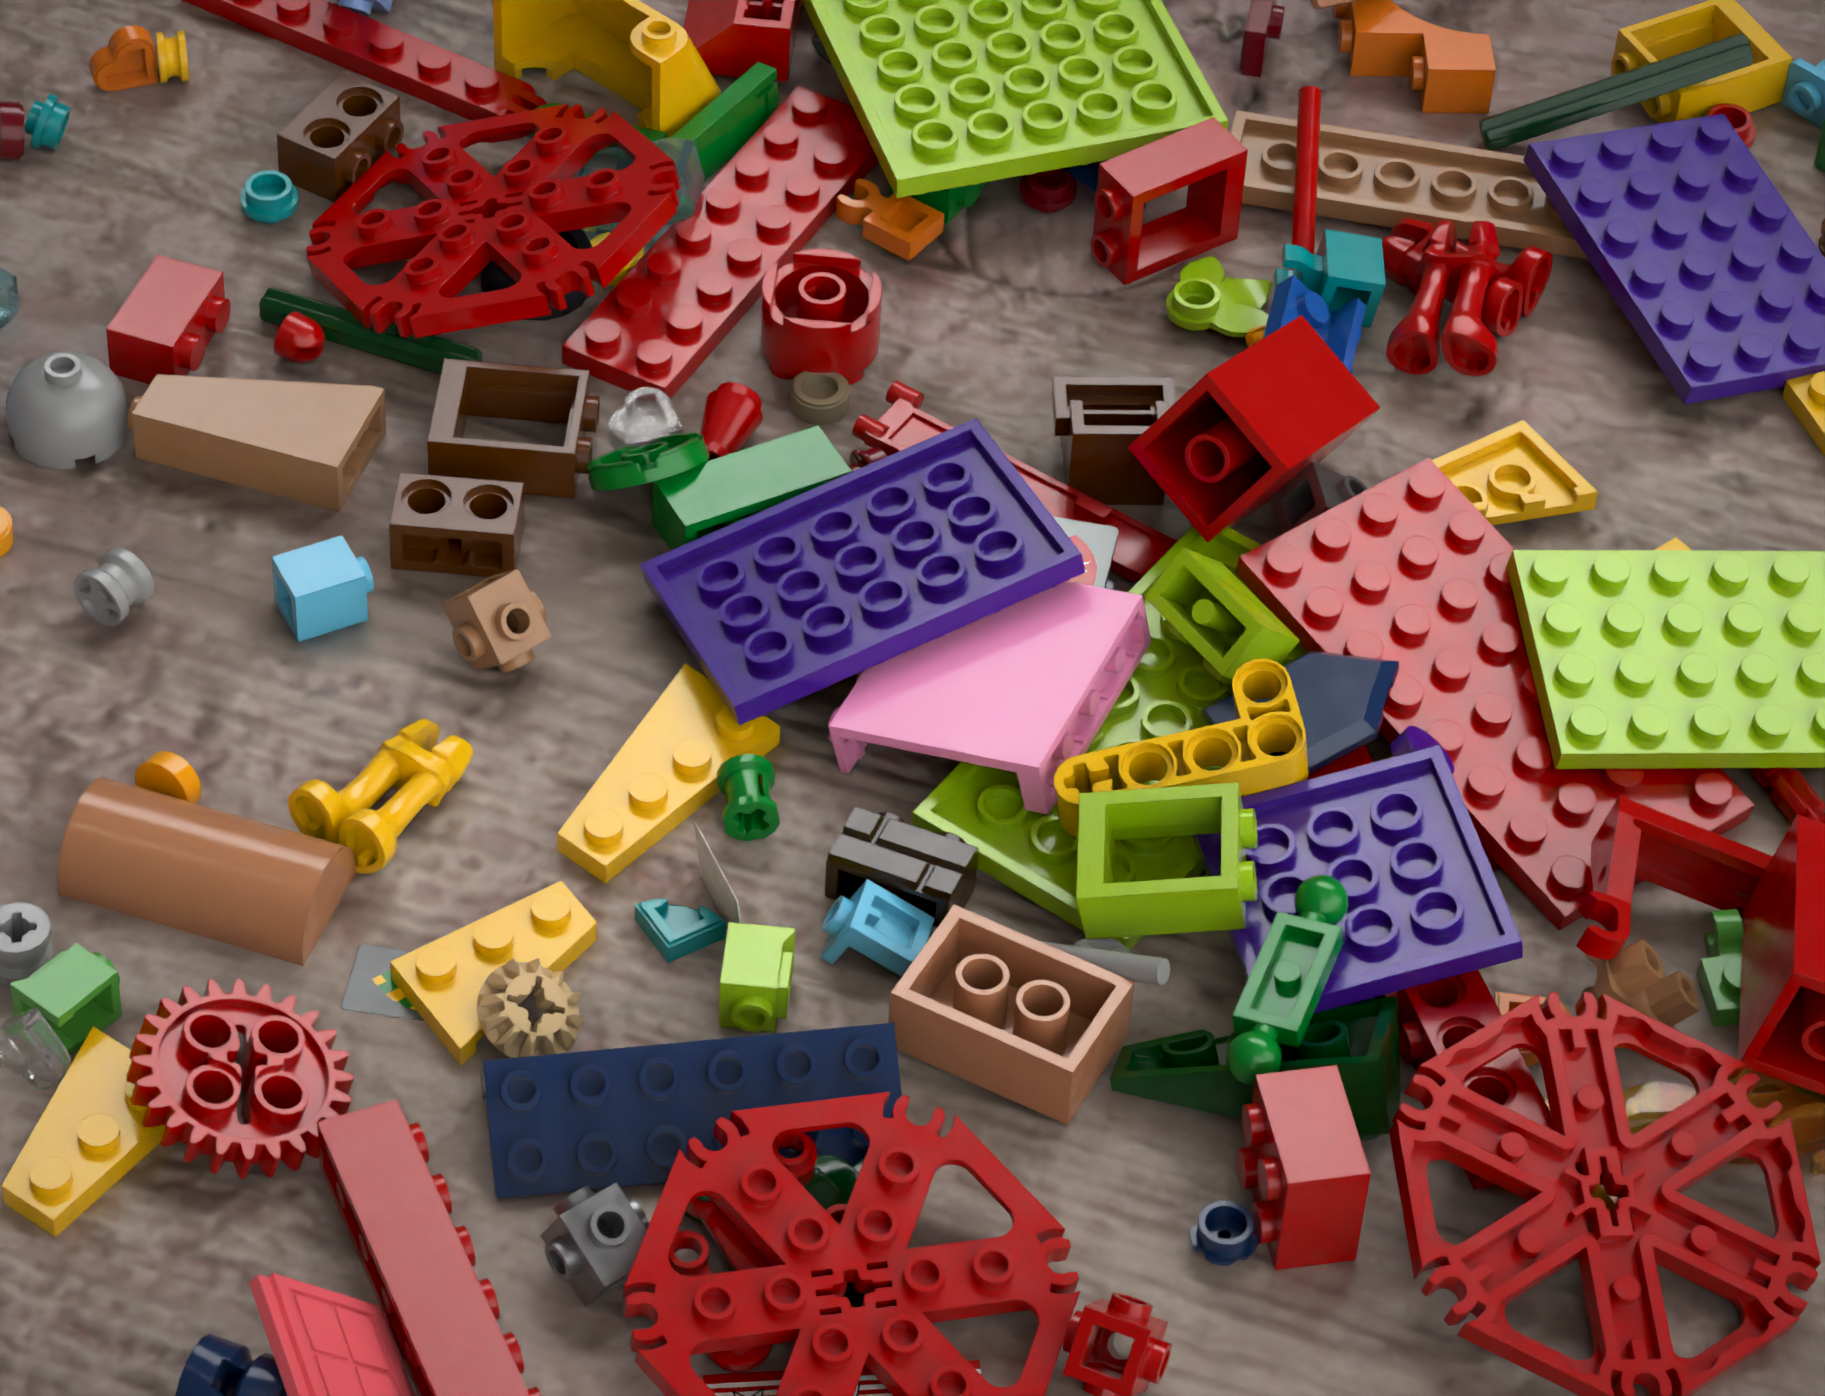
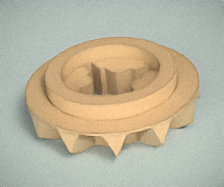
[477,958,585,1058]

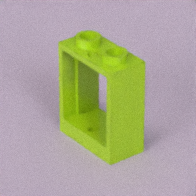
[1076,782,1258,939]

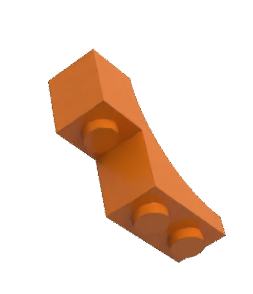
[1332,0,1496,114]

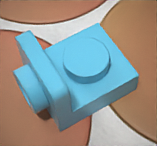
[1782,58,1825,128]
[821,879,935,977]

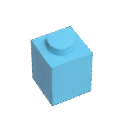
[272,535,374,642]

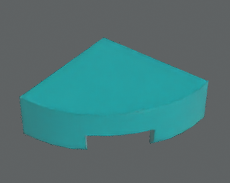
[634,898,726,963]

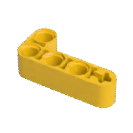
[1054,658,1309,837]

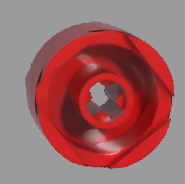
[761,248,882,385]

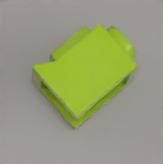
[719,922,795,1032]

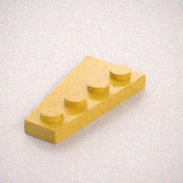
[557,663,780,884]

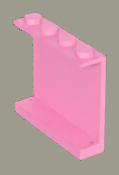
[828,581,1151,815]

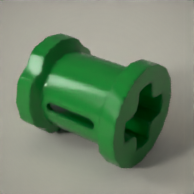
[717,754,780,841]

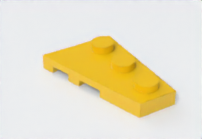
[1432,420,1598,525]
[390,881,597,1066]
[1,1026,165,1238]

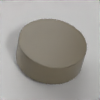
[790,371,850,425]

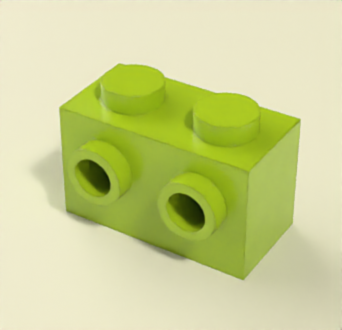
[1144,548,1300,686]

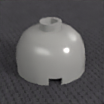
[6,351,129,470]

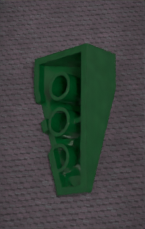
[1110,997,1400,1141]

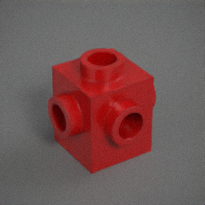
[1063,1292,1172,1396]

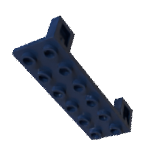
[480,1023,902,1199]

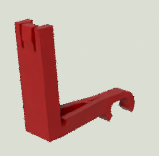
[1576,795,1773,960]

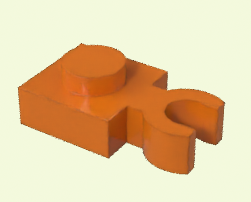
[836,178,944,261]

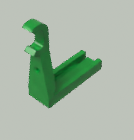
[531,62,779,199]

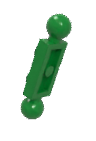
[1226,875,1348,1086]

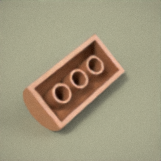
[57,777,356,966]

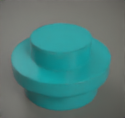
[25,93,71,150]
[240,170,299,223]

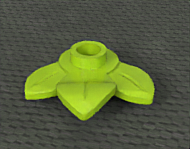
[1165,256,1271,338]

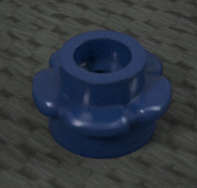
[1189,1200,1258,1266]

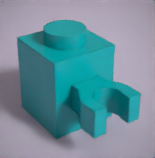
[1273,229,1386,328]

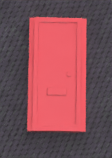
[249,1273,415,1396]

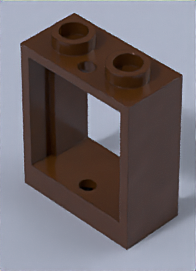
[427,358,600,498]

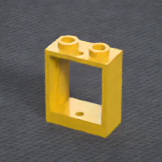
[1611,0,1792,123]

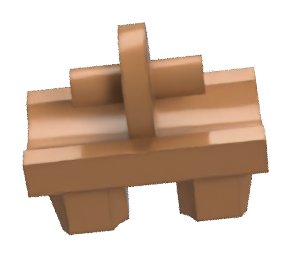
[1580,939,1700,1029]

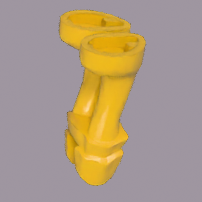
[288,718,473,874]

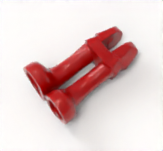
[1382,218,1553,337]
[1386,220,1500,377]

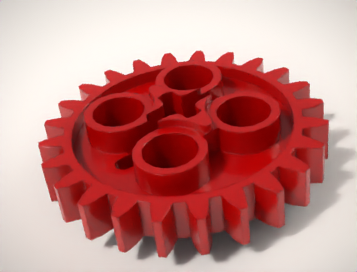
[126,979,354,1179]

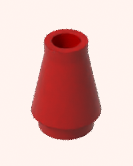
[700,382,763,462]

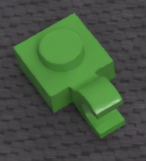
[1697,909,1744,1026]

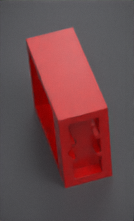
[1090,117,1248,285]

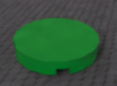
[587,432,710,491]

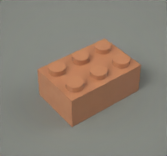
[888,904,1135,1125]

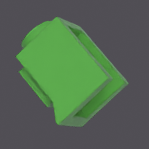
[10,943,122,1063]

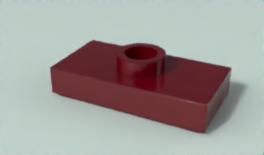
[1240,0,1285,77]

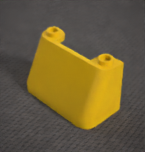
[493,0,722,138]

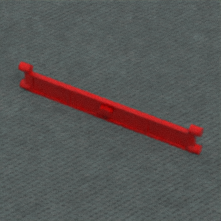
[852,380,1178,583]

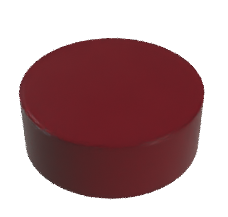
[0,101,25,160]

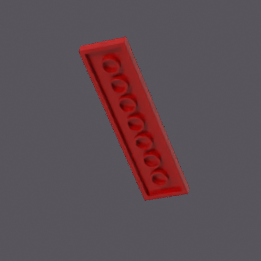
[562,85,879,406]

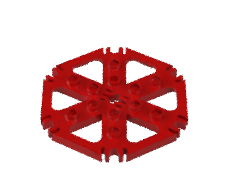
[306,104,680,338]
[1389,992,1821,1396]
[622,1092,1081,1396]

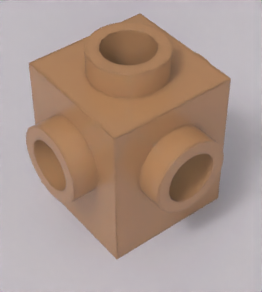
[441,569,552,674]

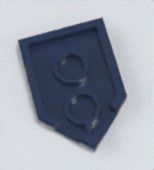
[1200,651,1400,774]

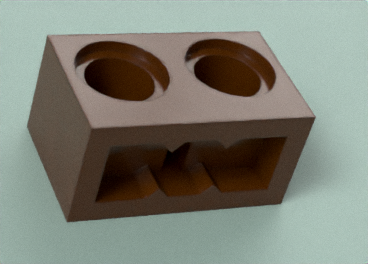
[277,72,404,202]
[389,472,524,577]

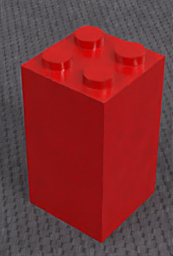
[1127,315,1380,543]
[1738,814,1825,1095]

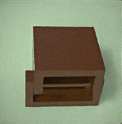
[1051,376,1176,505]

